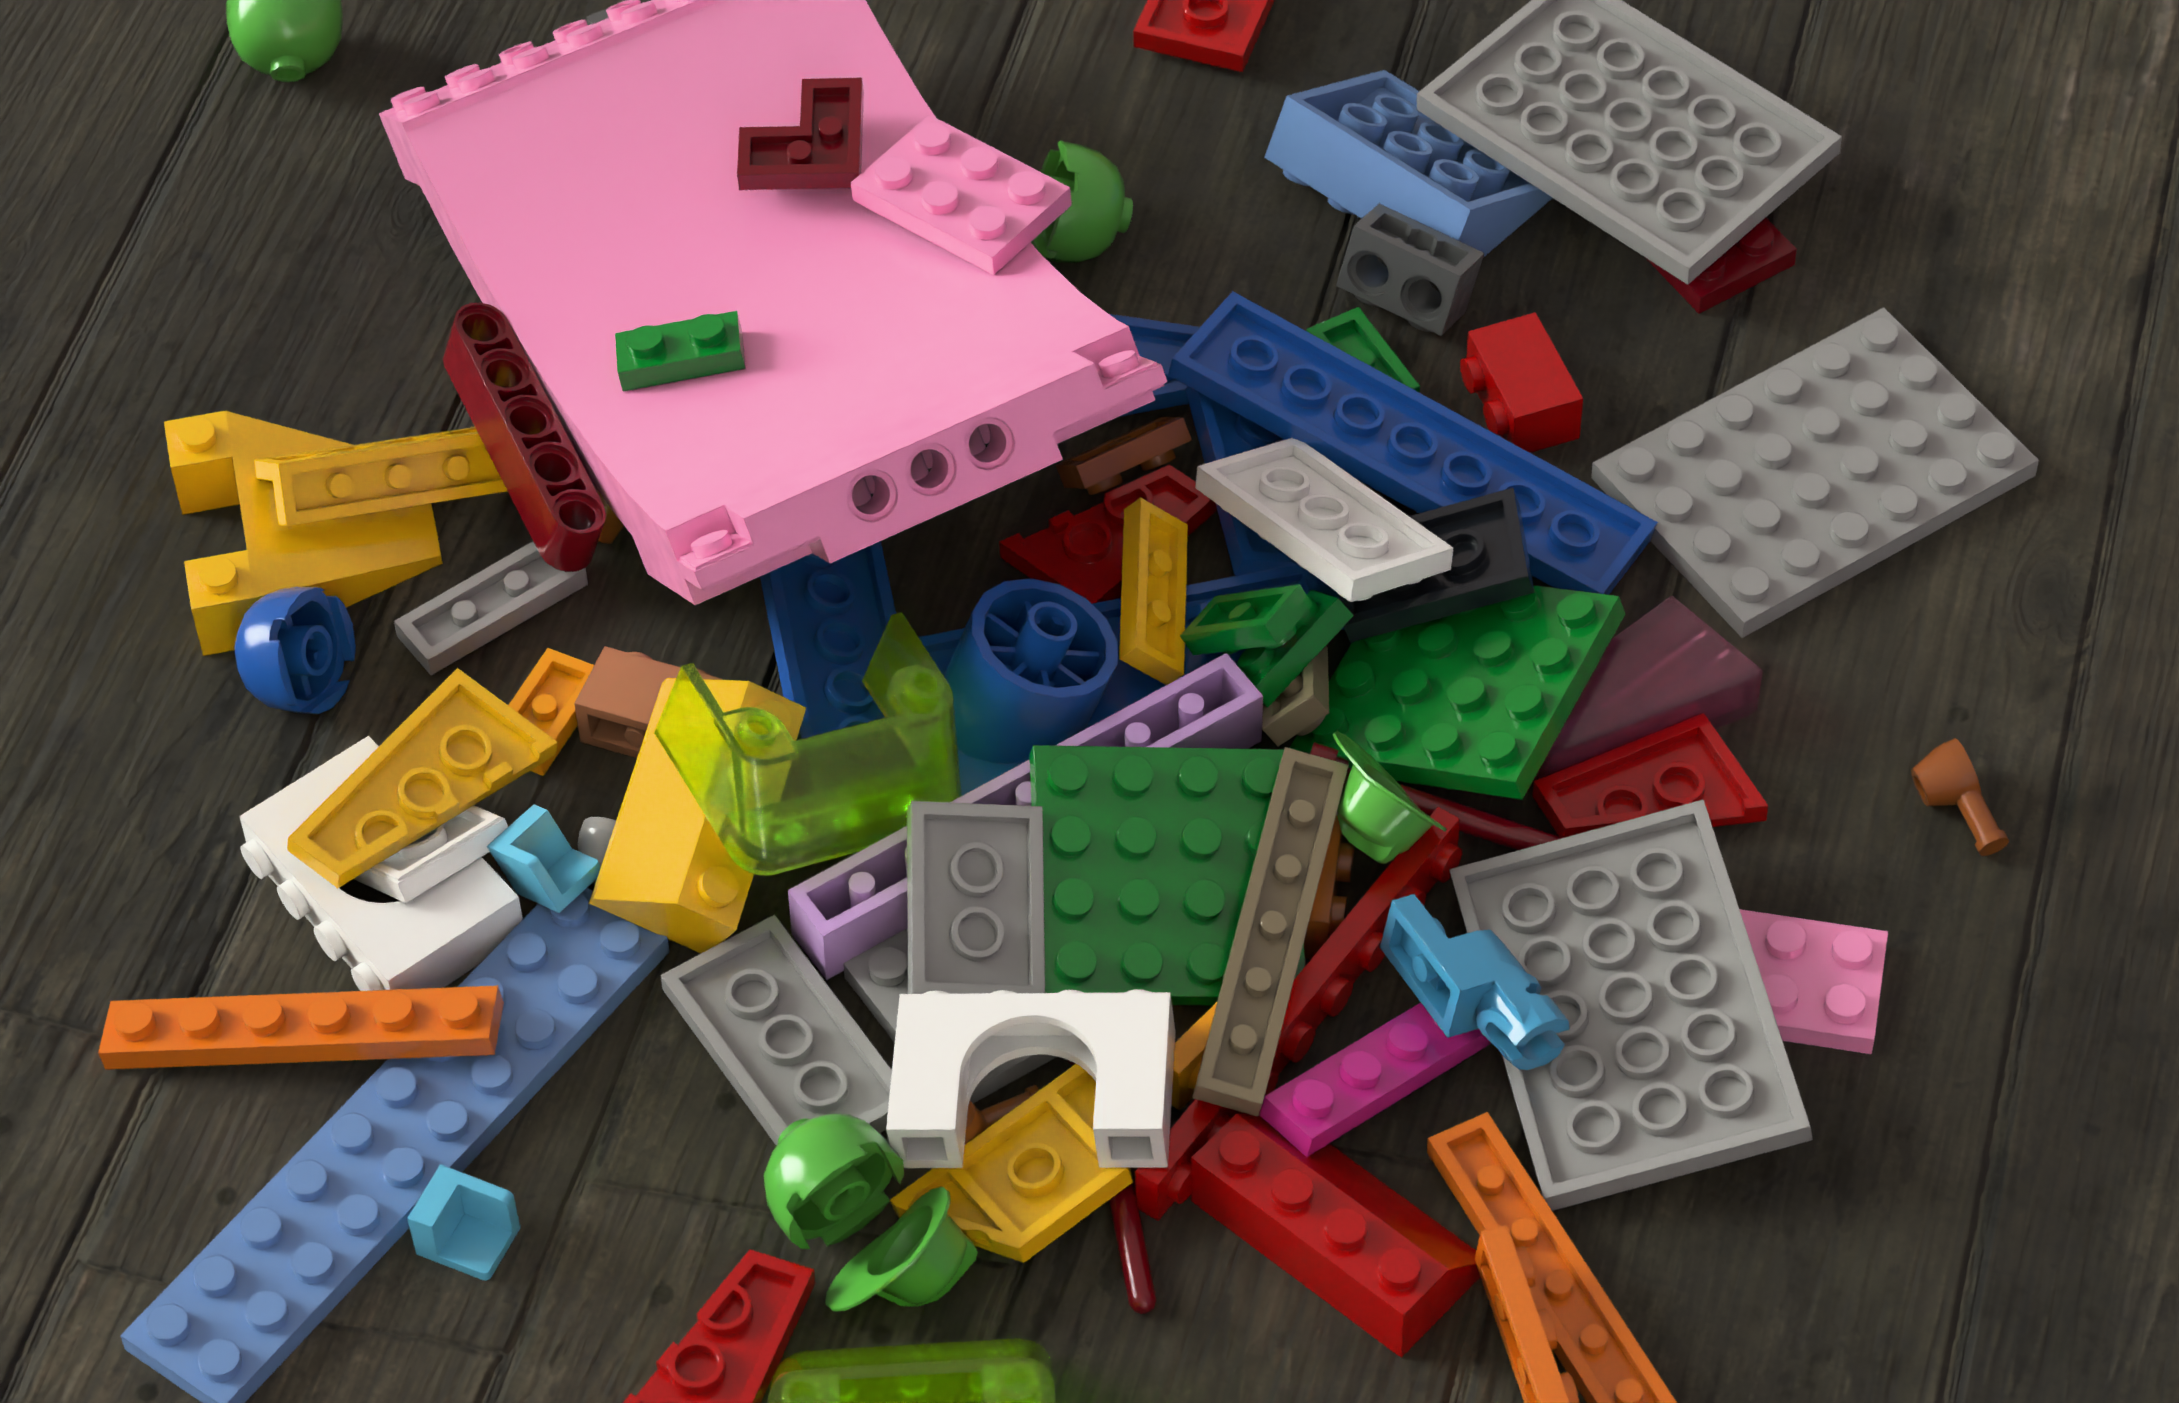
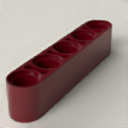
[443,302,606,572]

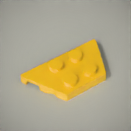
[890,1064,1133,1263]

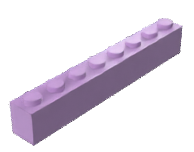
[788,653,1263,980]

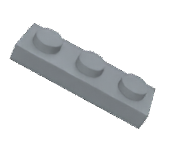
[394,541,588,675]

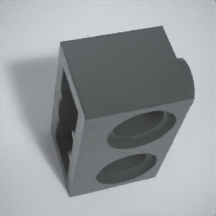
[1336,203,1484,336]

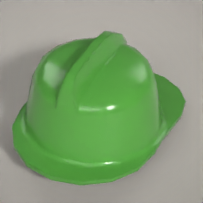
[1333,731,1447,864]
[825,1186,978,1312]

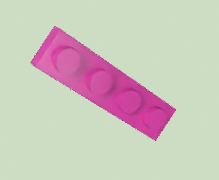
[1259,1002,1491,1157]

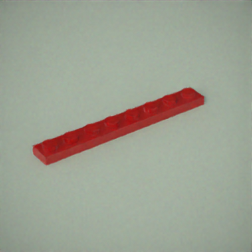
[1135,807,1462,1221]

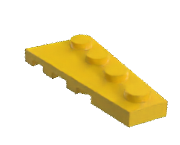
[287,668,558,888]

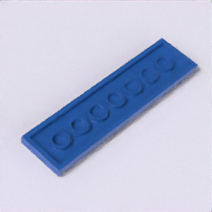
[1168,291,1658,595]

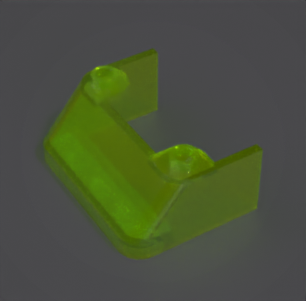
[654,612,962,876]
[768,1338,1055,1403]

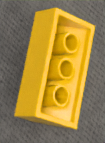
[589,678,806,953]

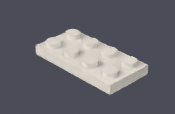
[1195,438,1453,602]

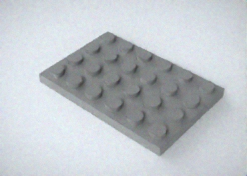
[1417,0,1842,285]
[1591,307,2039,638]
[1449,799,1813,1211]

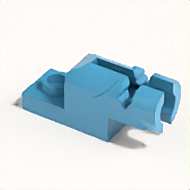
[1380,894,1570,1070]

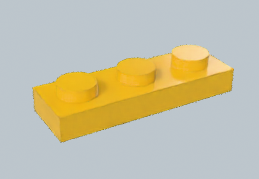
[1119,498,1188,685]

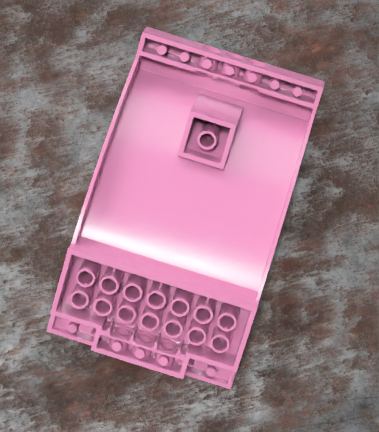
[379,0,1168,605]

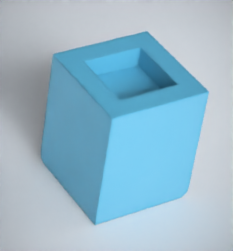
[487,804,601,913]
[407,1164,520,1280]

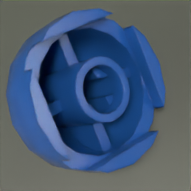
[234,587,356,714]

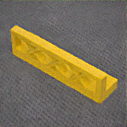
[254,427,507,526]

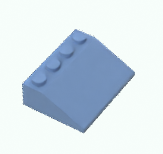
[1264,70,1552,257]

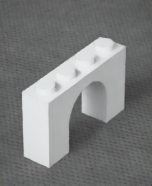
[239,736,523,991]
[886,989,1176,1168]

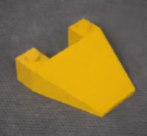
[164,411,443,656]

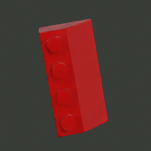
[1191,1112,1480,1358]

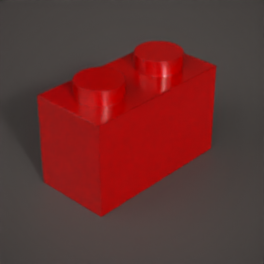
[1460,312,1583,453]

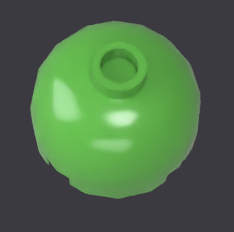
[226,0,343,82]
[1031,141,1133,263]
[764,1114,904,1249]

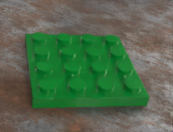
[1290,585,1625,800]
[1029,745,1305,1005]

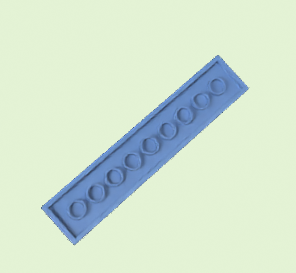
[120,888,669,1403]

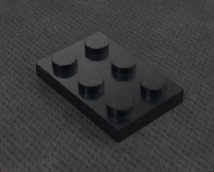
[1339,488,1535,643]

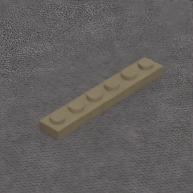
[1192,747,1349,1116]

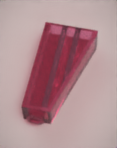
[1533,596,1763,781]

